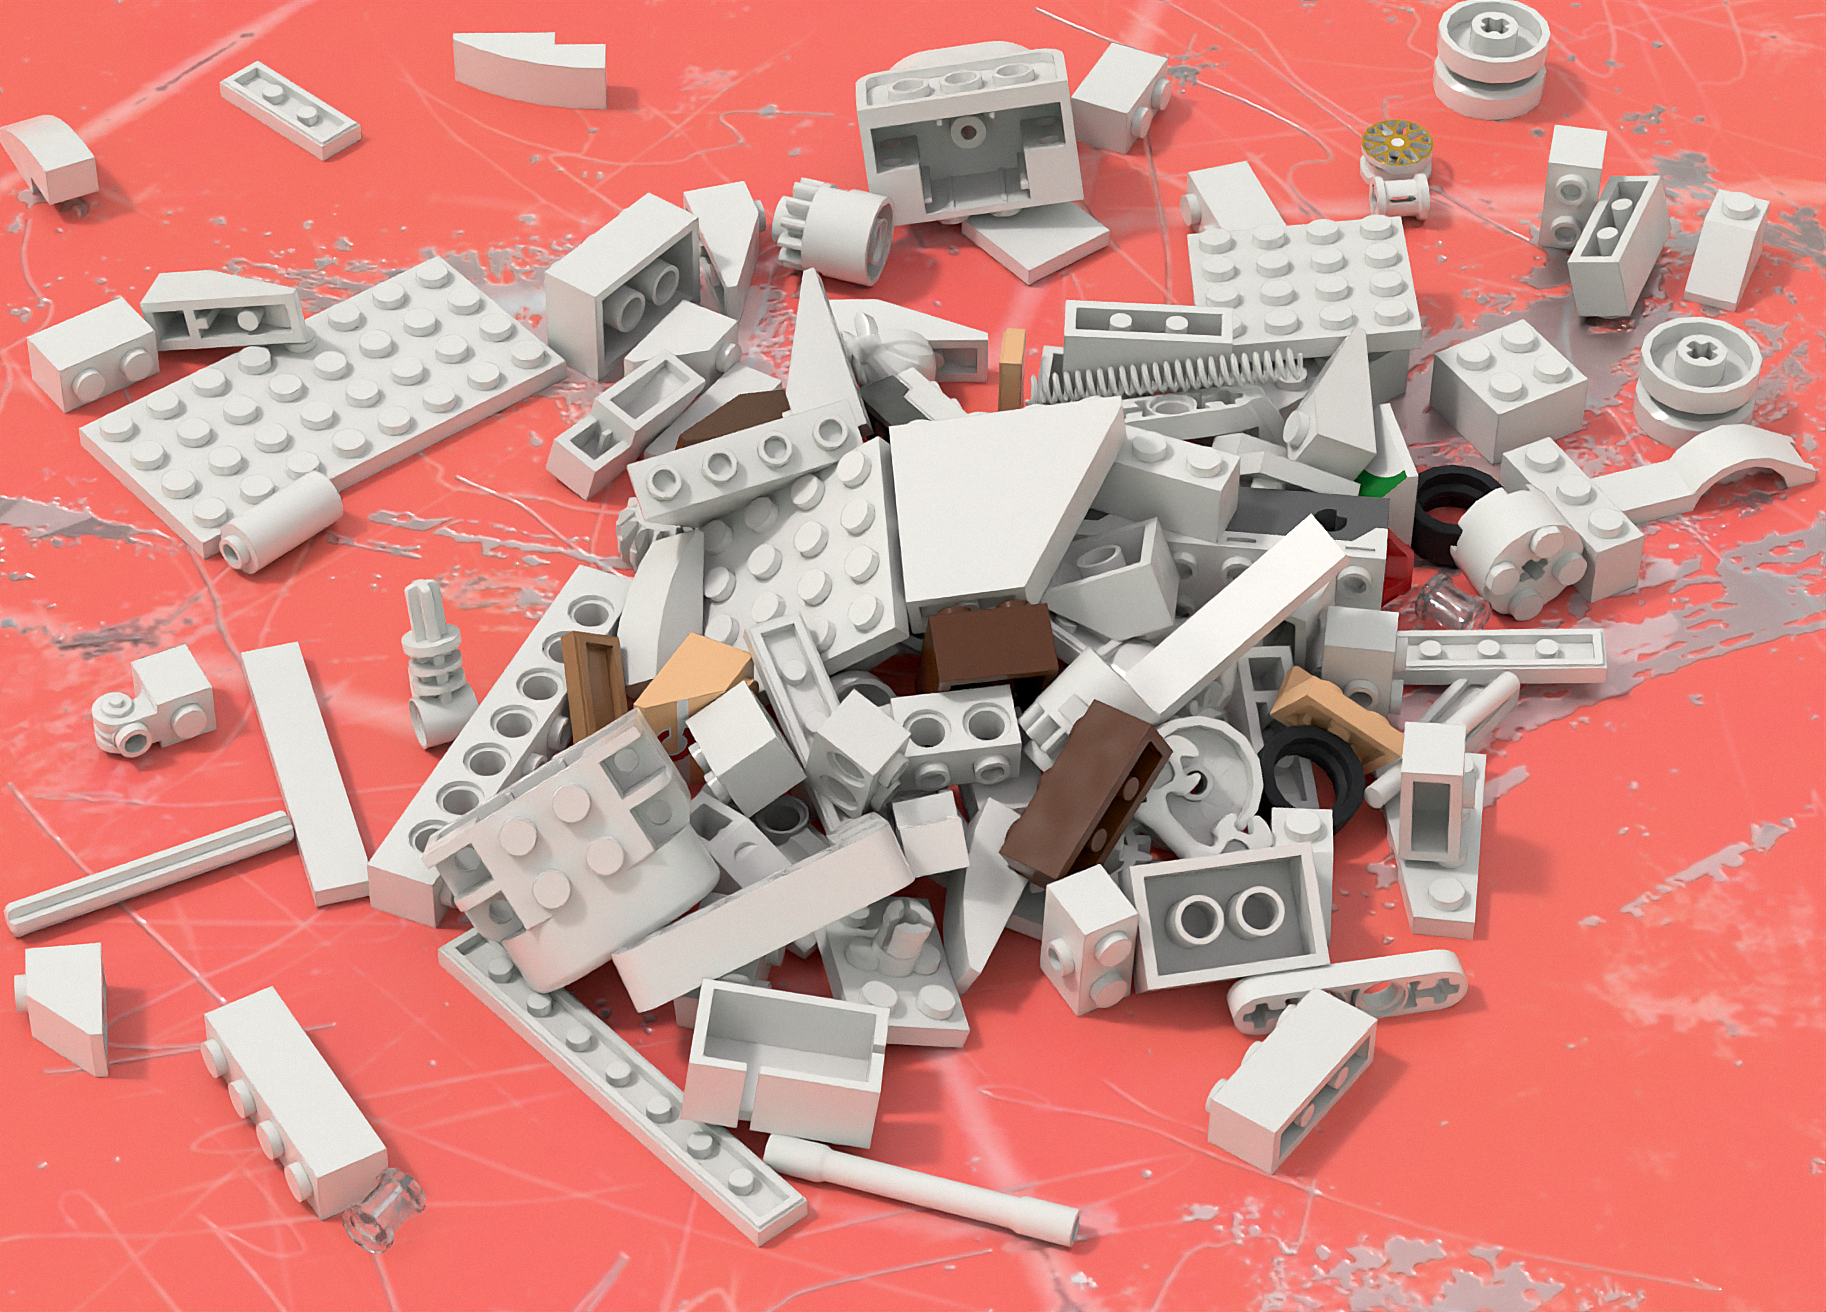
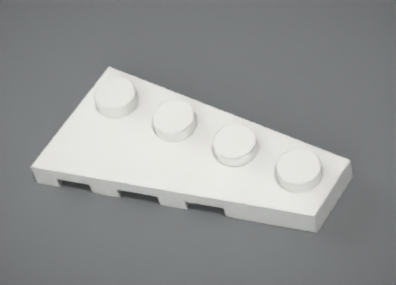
[1370,752,1486,940]

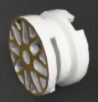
[1360,119,1433,185]

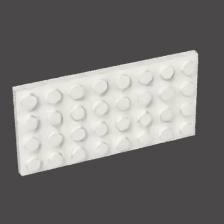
[79,255,567,560]

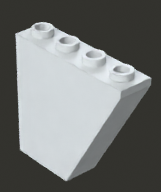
[889,395,1127,634]
[627,398,864,528]

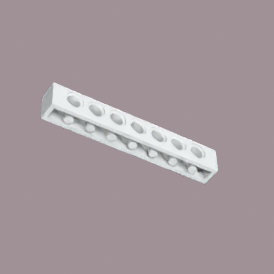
[367,565,633,928]

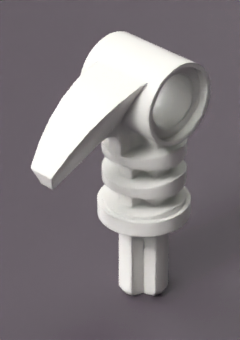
[401,579,479,749]

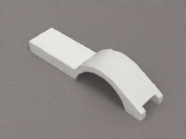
[1590,424,1816,525]

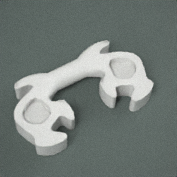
[1133,735,1273,860]

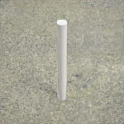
[1364,671,1520,808]

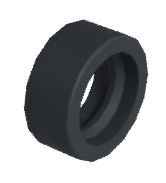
[1411,465,1505,567]
[1254,725,1366,836]

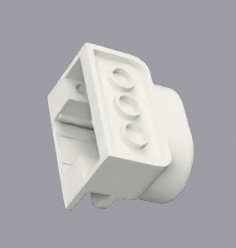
[855,41,1084,226]
[421,707,720,993]

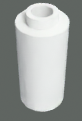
[219,471,344,574]

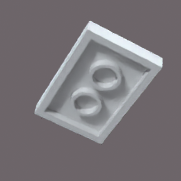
[814,896,970,1048]

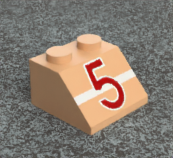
[633,632,759,785]

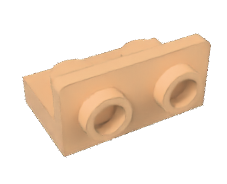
[1269,666,1404,775]

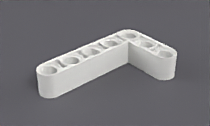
[611,812,915,1013]

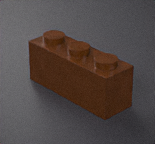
[998,699,1173,889]

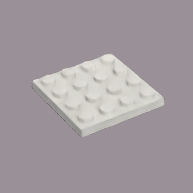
[1187,214,1423,364]
[696,436,909,707]

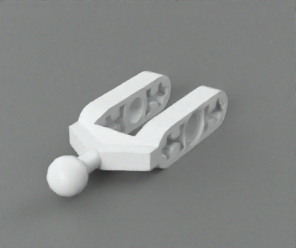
[1122,386,1287,448]

